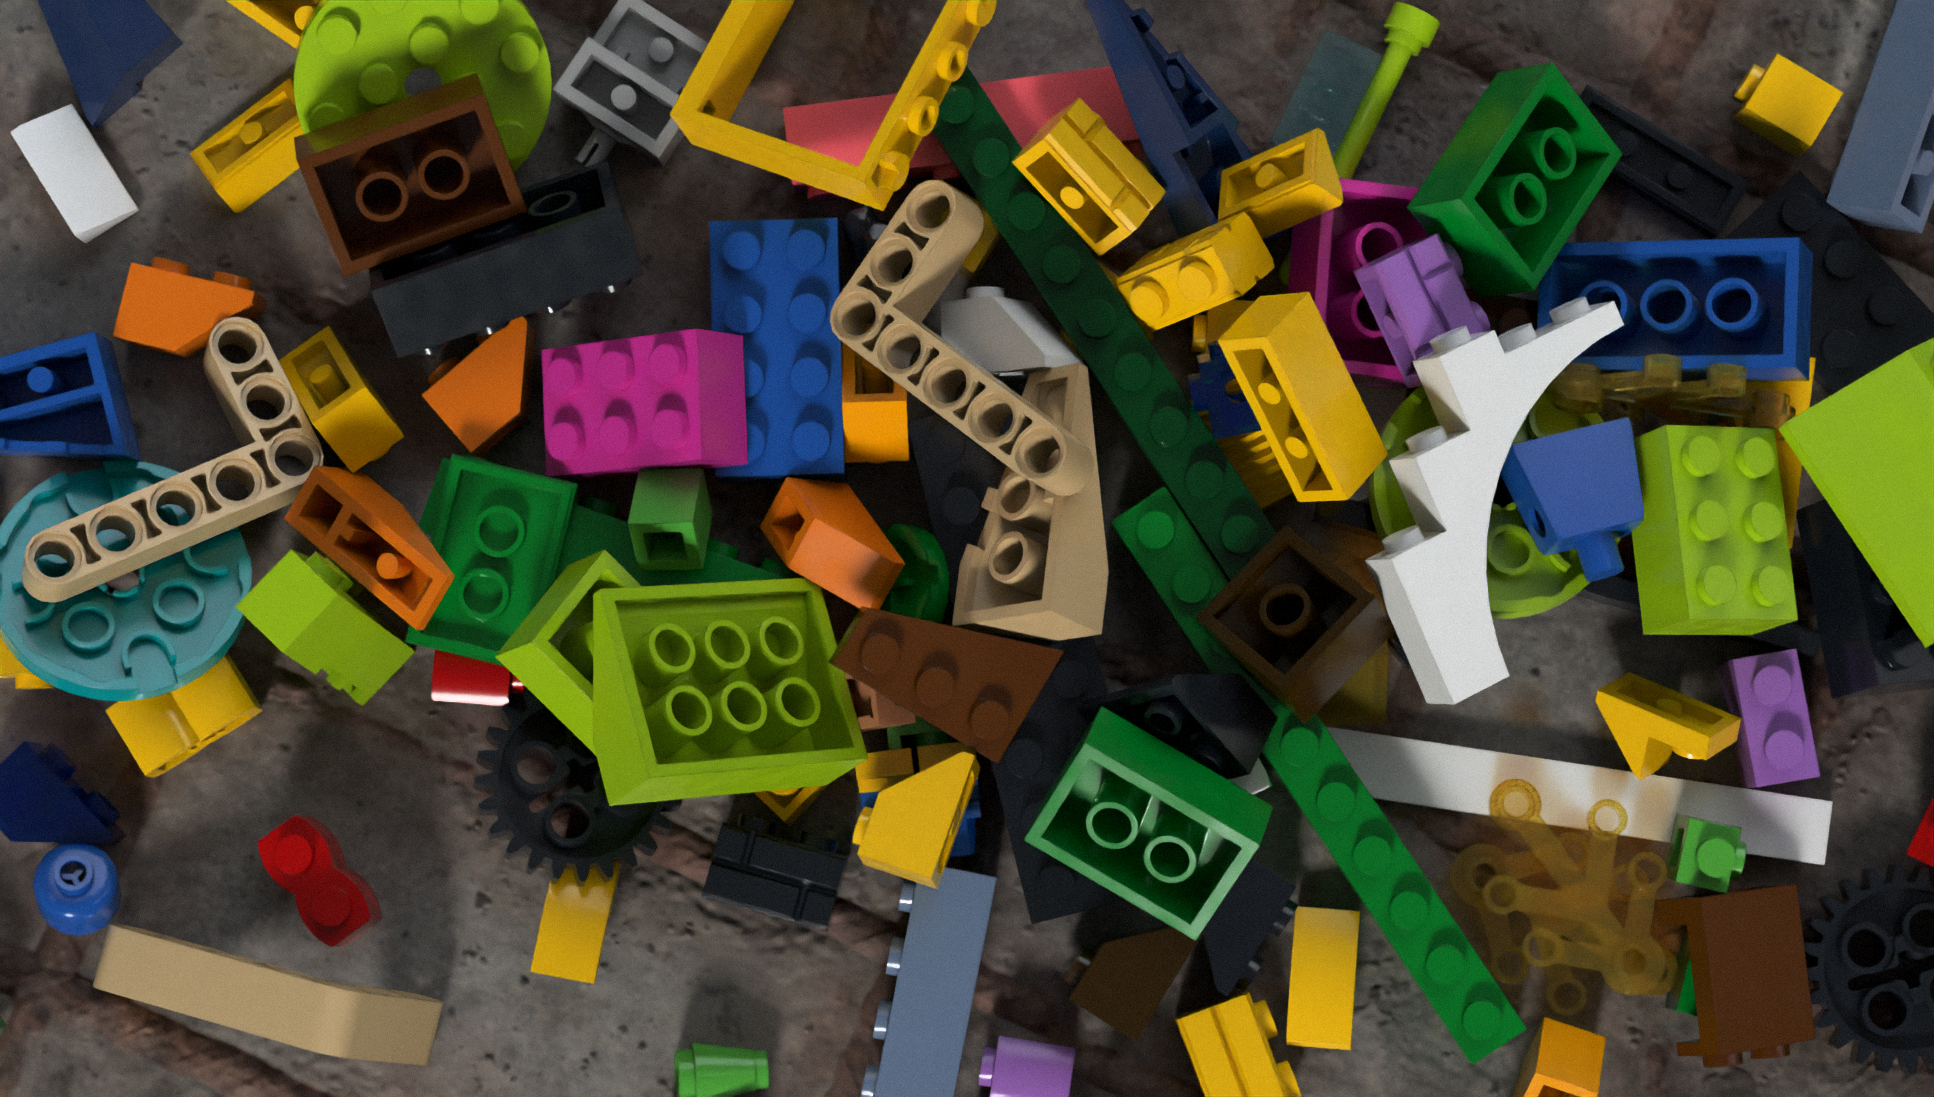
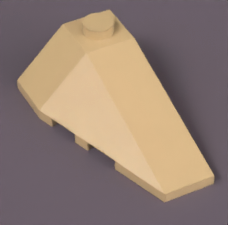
[952,363,1109,642]

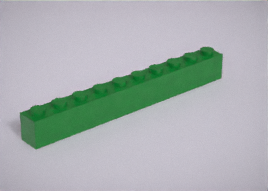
[1111,486,1527,1065]

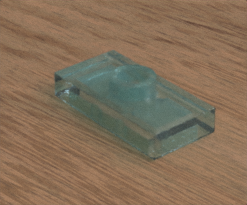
[1270,29,1383,158]

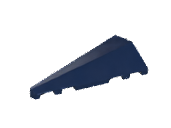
[38,0,183,129]
[1086,0,1293,242]

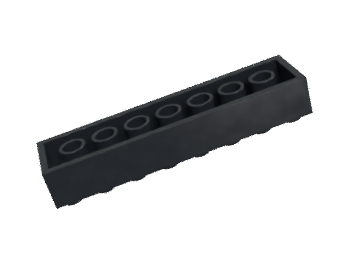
[908,393,1127,924]

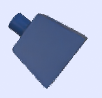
[1500,417,1644,582]

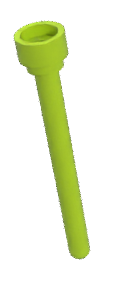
[1279,2,1440,286]

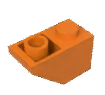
[112,257,267,359]
[422,316,535,458]
[760,477,905,609]

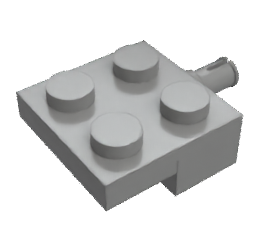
[553,0,708,167]

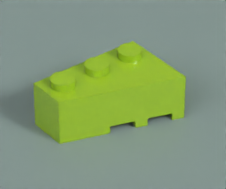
[235,549,416,706]

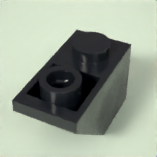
[1201,858,1298,997]

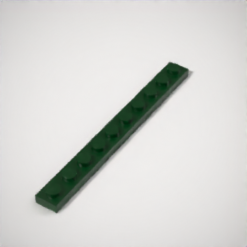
[931,65,1277,582]

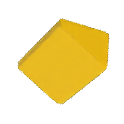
[189,78,304,213]
[1218,128,1343,239]

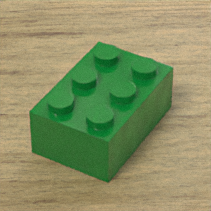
[1407,62,1623,298]
[1024,706,1274,941]

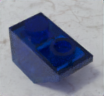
[0,741,126,844]

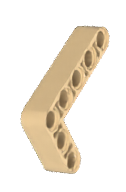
[830,180,1094,496]
[21,316,324,603]
[92,923,443,1066]

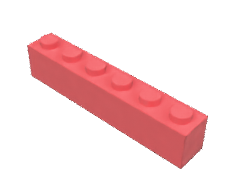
[783,66,1147,201]

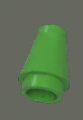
[674,1042,769,1097]

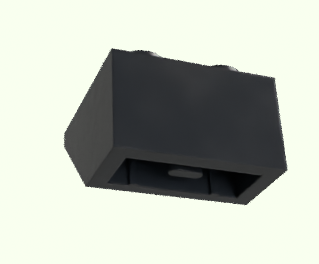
[1078,673,1278,780]

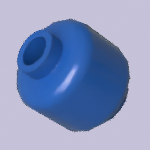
[32,842,122,936]

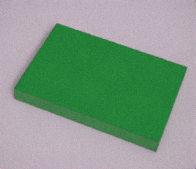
[405,454,580,666]

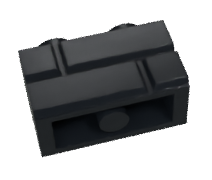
[702,813,849,932]

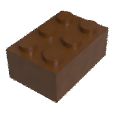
[294,73,527,277]

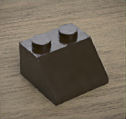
[1195,525,1395,724]
[1062,924,1205,1041]

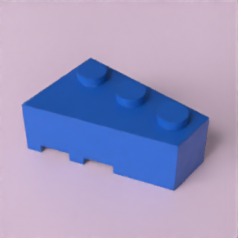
[0,331,143,462]

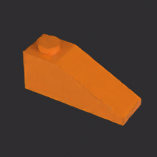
[284,466,455,630]

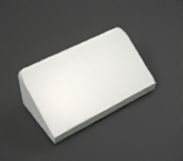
[10,104,139,243]

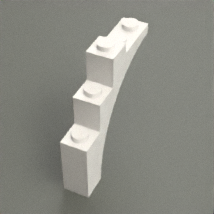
[1365,297,1624,705]

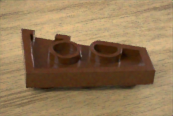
[828,606,1064,764]

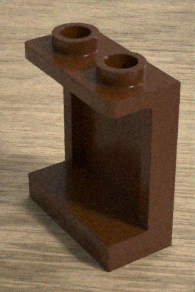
[1656,884,1816,1068]

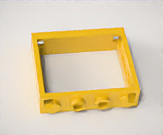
[670,0,997,211]

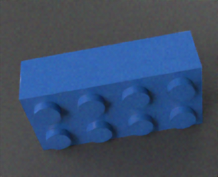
[709,218,847,484]
[1537,237,1813,384]

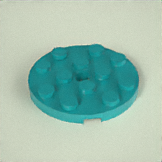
[0,460,252,701]

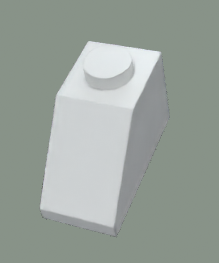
[941,286,1083,381]

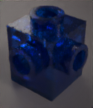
[1187,340,1262,440]

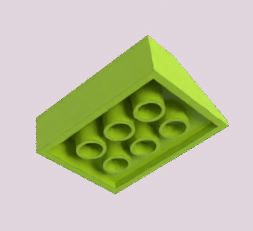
[1778,338,1934,648]
[593,578,868,806]

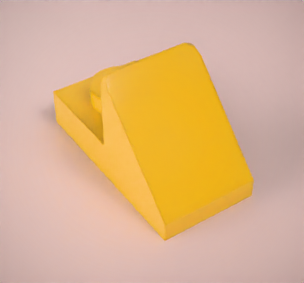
[1595,672,1742,780]

